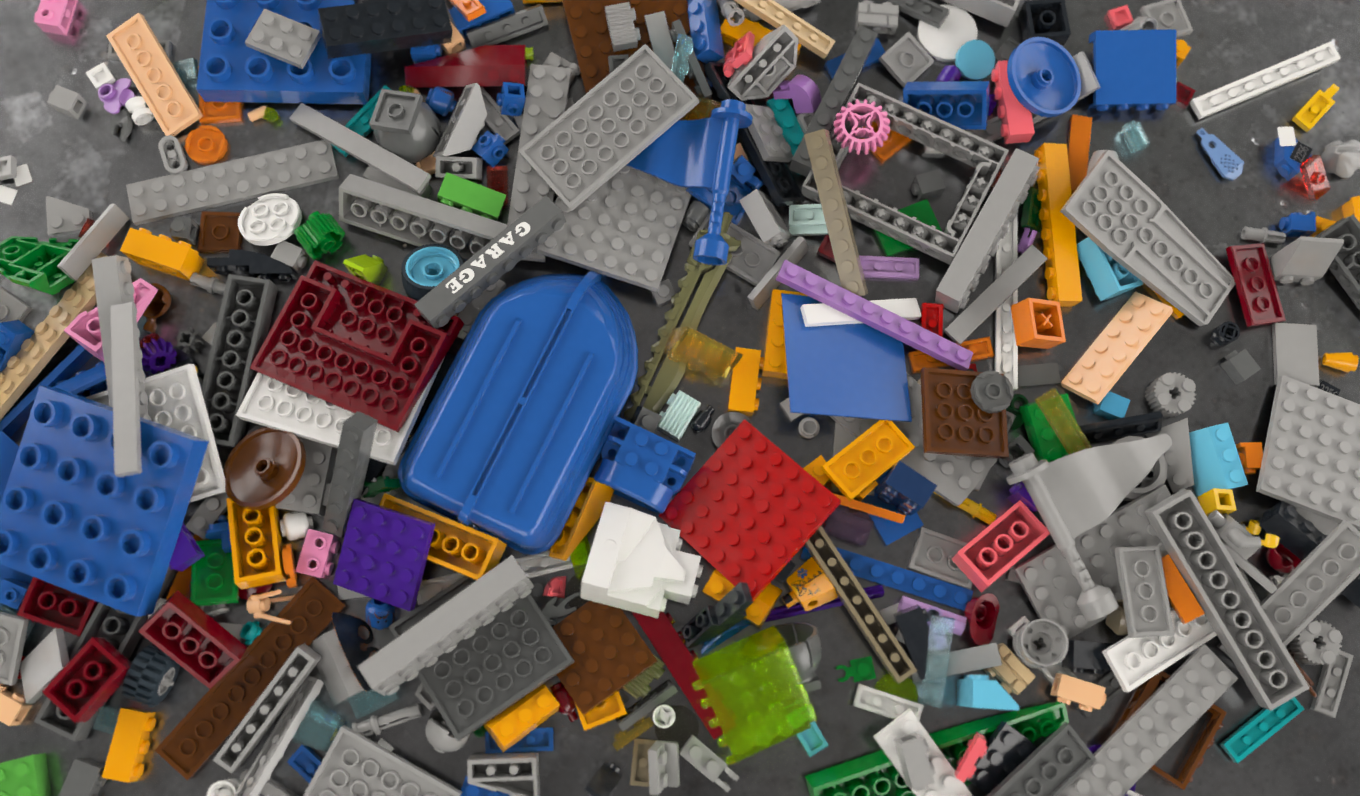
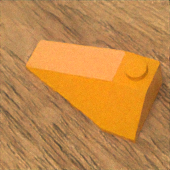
[549,477,614,561]

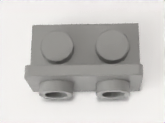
[648,740,680,795]

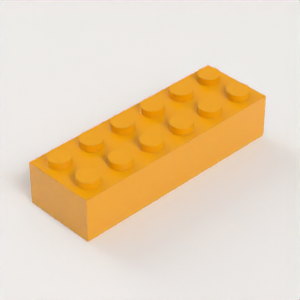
[379,493,507,581]

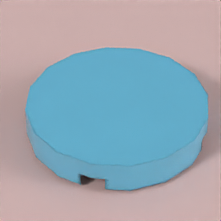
[955,40,995,81]

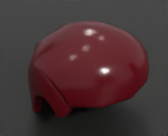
[1266,542,1301,574]

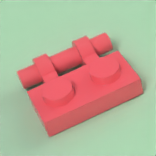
[723,31,755,77]
[954,732,988,782]

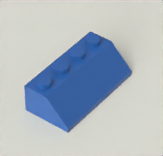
[903,81,989,130]
[53,361,147,397]

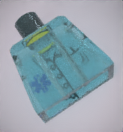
[292,700,347,752]

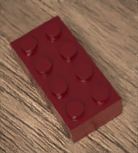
[138,590,247,689]

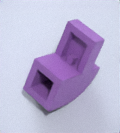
[773,74,822,113]

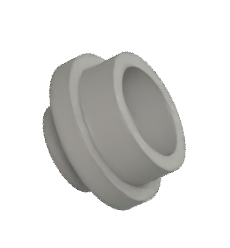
[798,417,820,439]

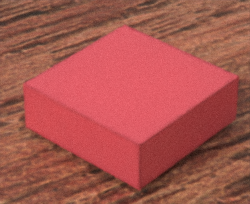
[1107,5,1134,30]

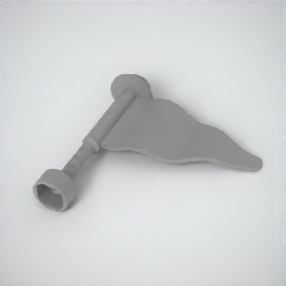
[1006,433,1172,621]

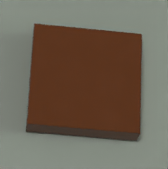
[197,211,243,254]

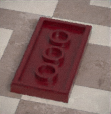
[1226,243,1286,327]

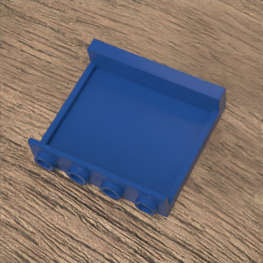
[1089,29,1176,111]

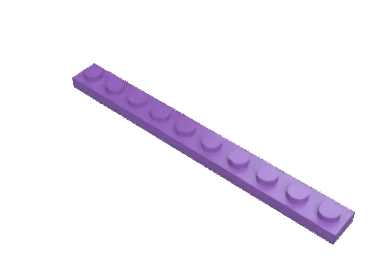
[776,260,973,371]

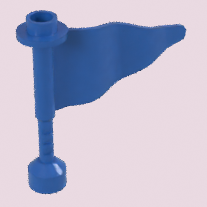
[626,99,753,265]

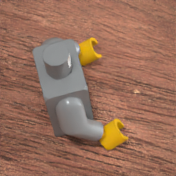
[1208,510,1279,560]

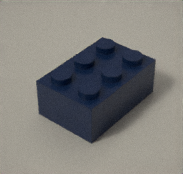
[875,460,937,516]

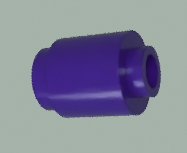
[935,65,962,82]

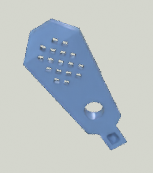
[1196,128,1244,181]

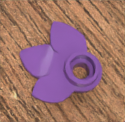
[98,78,136,114]

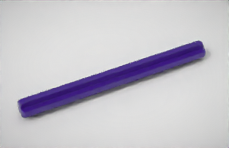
[765,585,884,622]

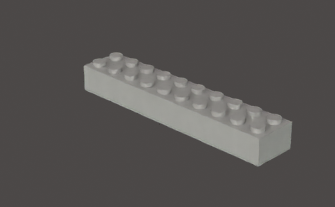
[1144,490,1310,711]

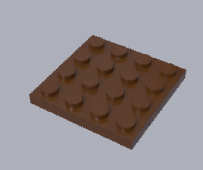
[920,367,1009,459]
[552,601,658,716]

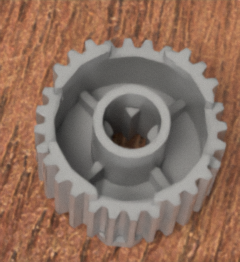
[1144,372,1196,419]
[1288,620,1342,665]

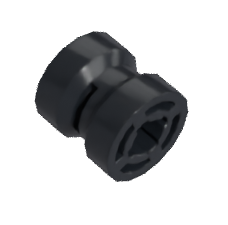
[1210,321,1240,347]

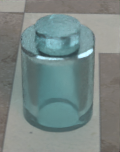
[1121,121,1151,154]

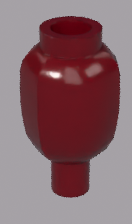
[550,681,578,722]

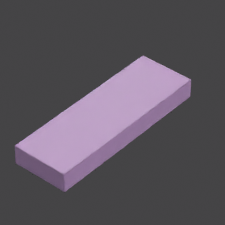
[859,255,919,280]

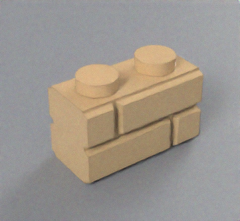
[983,643,1036,695]

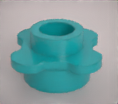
[240,620,262,645]

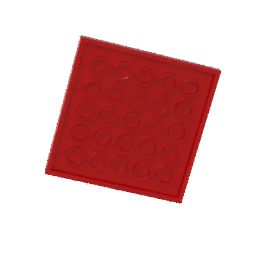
[658,419,842,602]

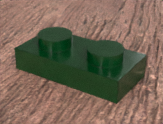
[1021,187,1042,232]

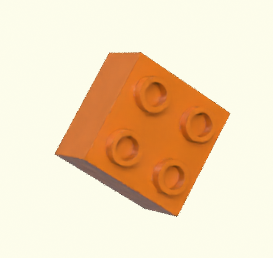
[1011,298,1066,349]

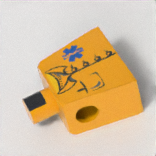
[781,557,838,611]

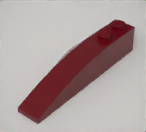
[405,45,527,88]

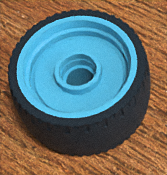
[401,244,464,301]

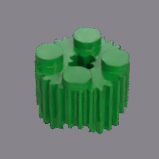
[294,211,345,260]

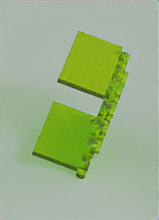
[692,625,817,765]

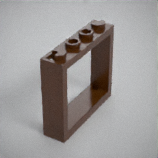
[1107,671,1227,790]

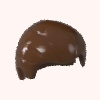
[143,283,172,334]

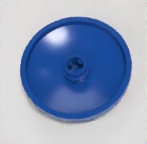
[1007,37,1081,117]

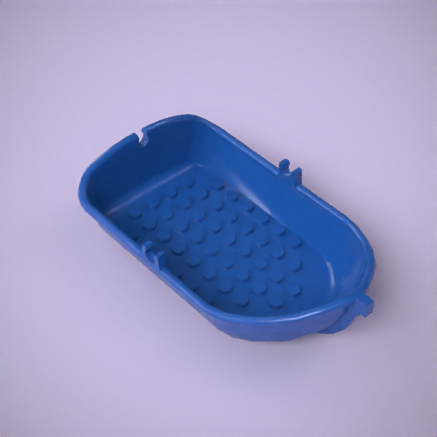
[398,271,638,555]

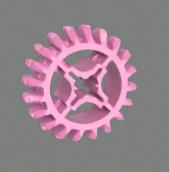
[834,99,890,155]

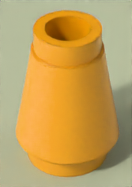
[1322,352,1359,373]

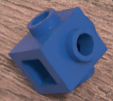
[496,82,526,116]
[471,130,509,168]

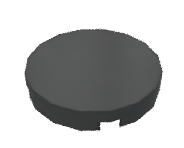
[970,370,1014,413]

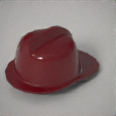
[964,593,999,646]

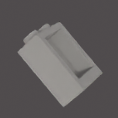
[739,189,792,248]

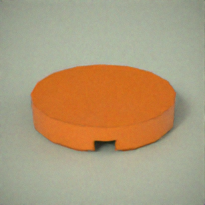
[184,125,228,165]
[282,543,298,589]

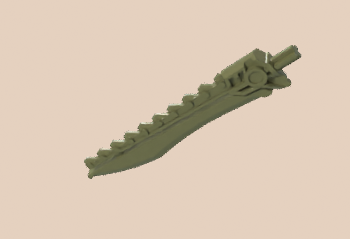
[624,212,741,422]

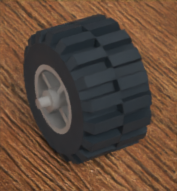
[123,644,180,708]

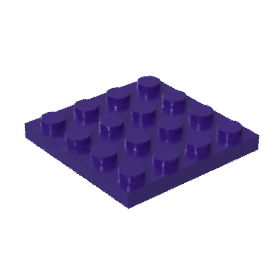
[333,498,435,611]

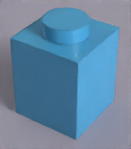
[1092,391,1130,420]

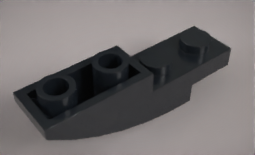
[207,249,298,282]
[682,582,753,648]

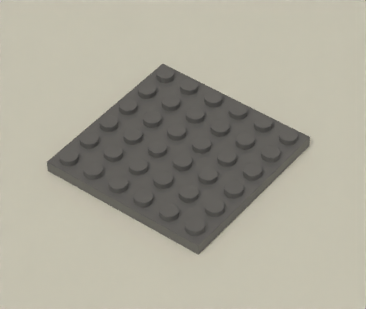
[389,553,574,741]

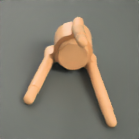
[247,590,295,625]

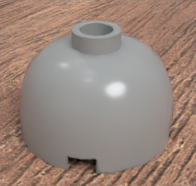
[425,709,471,753]

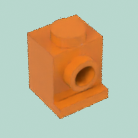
[1235,442,1263,475]

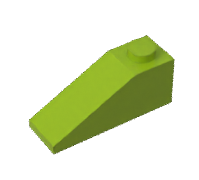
[343,254,388,286]

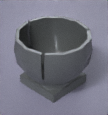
[369,89,441,163]
[749,622,822,700]

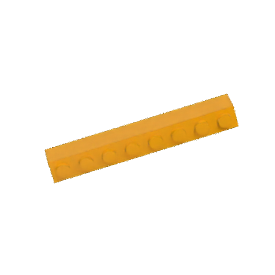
[1034,143,1082,307]

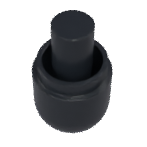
[690,405,715,432]

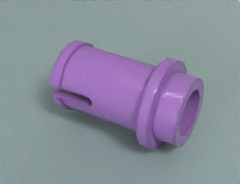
[1017,228,1038,254]

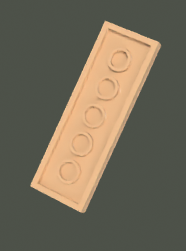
[106,13,203,136]
[1061,291,1173,405]

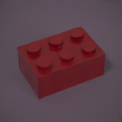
[17,577,99,637]
[42,637,131,723]

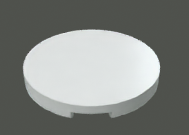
[917,4,978,62]
[238,193,302,246]

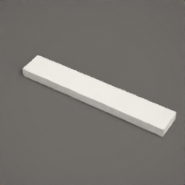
[800,298,922,327]

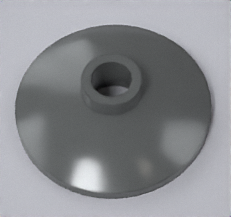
[712,412,753,448]

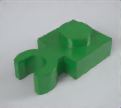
[835,656,876,683]

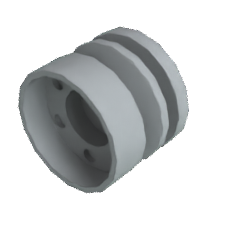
[1012,618,1069,669]

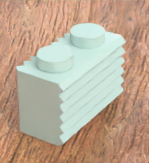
[657,390,701,442]

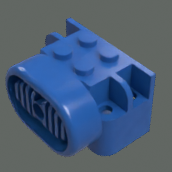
[594,416,696,513]

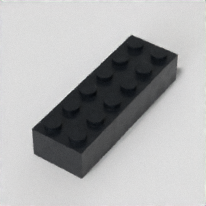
[318,0,452,59]

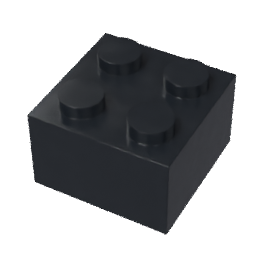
[1018,0,1071,46]

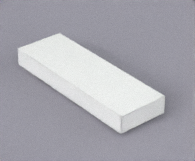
[852,684,924,721]

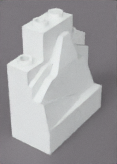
[580,501,703,618]

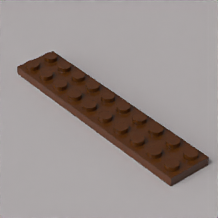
[155,576,347,781]

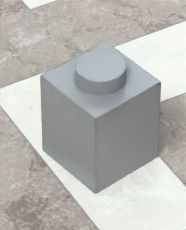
[47,85,87,120]
[271,241,308,273]

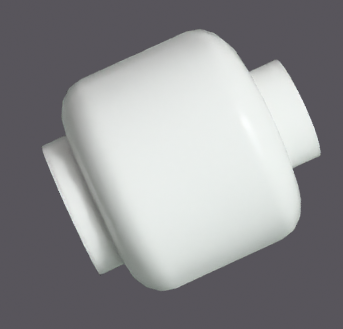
[280,511,314,541]

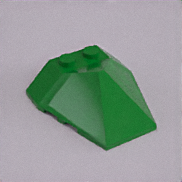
[0,236,85,295]

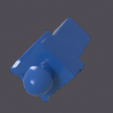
[205,515,232,553]

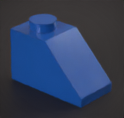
[1274,137,1315,181]

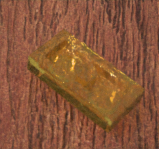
[612,717,654,751]

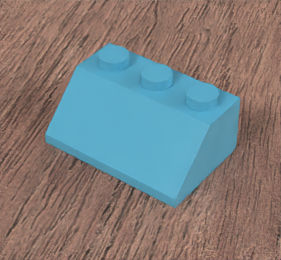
[1077,237,1143,301]
[1189,423,1248,497]
[957,674,1019,710]

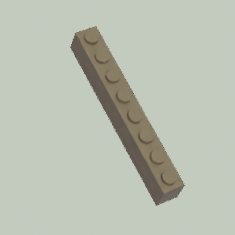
[804,129,868,296]
[804,526,917,683]

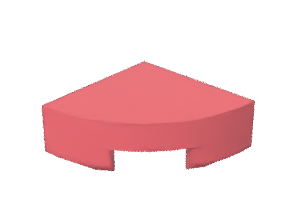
[543,576,567,598]

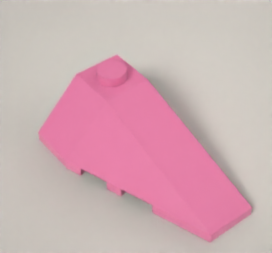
[63,278,158,362]

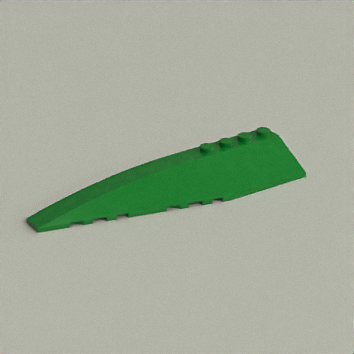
[805,701,1069,796]

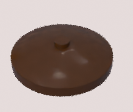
[223,427,306,510]

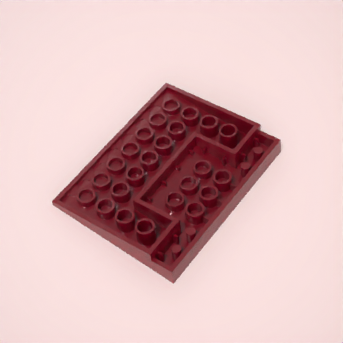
[250,261,464,432]

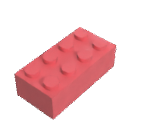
[951,500,1050,593]

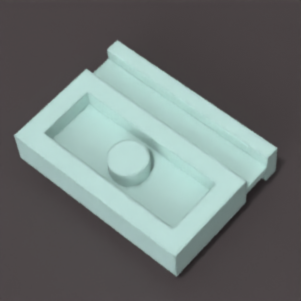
[789,204,829,236]

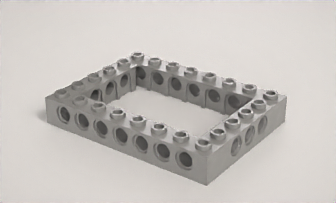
[802,82,1009,265]

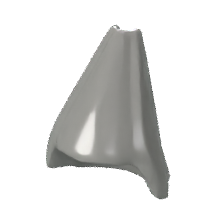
[1321,140,1360,178]

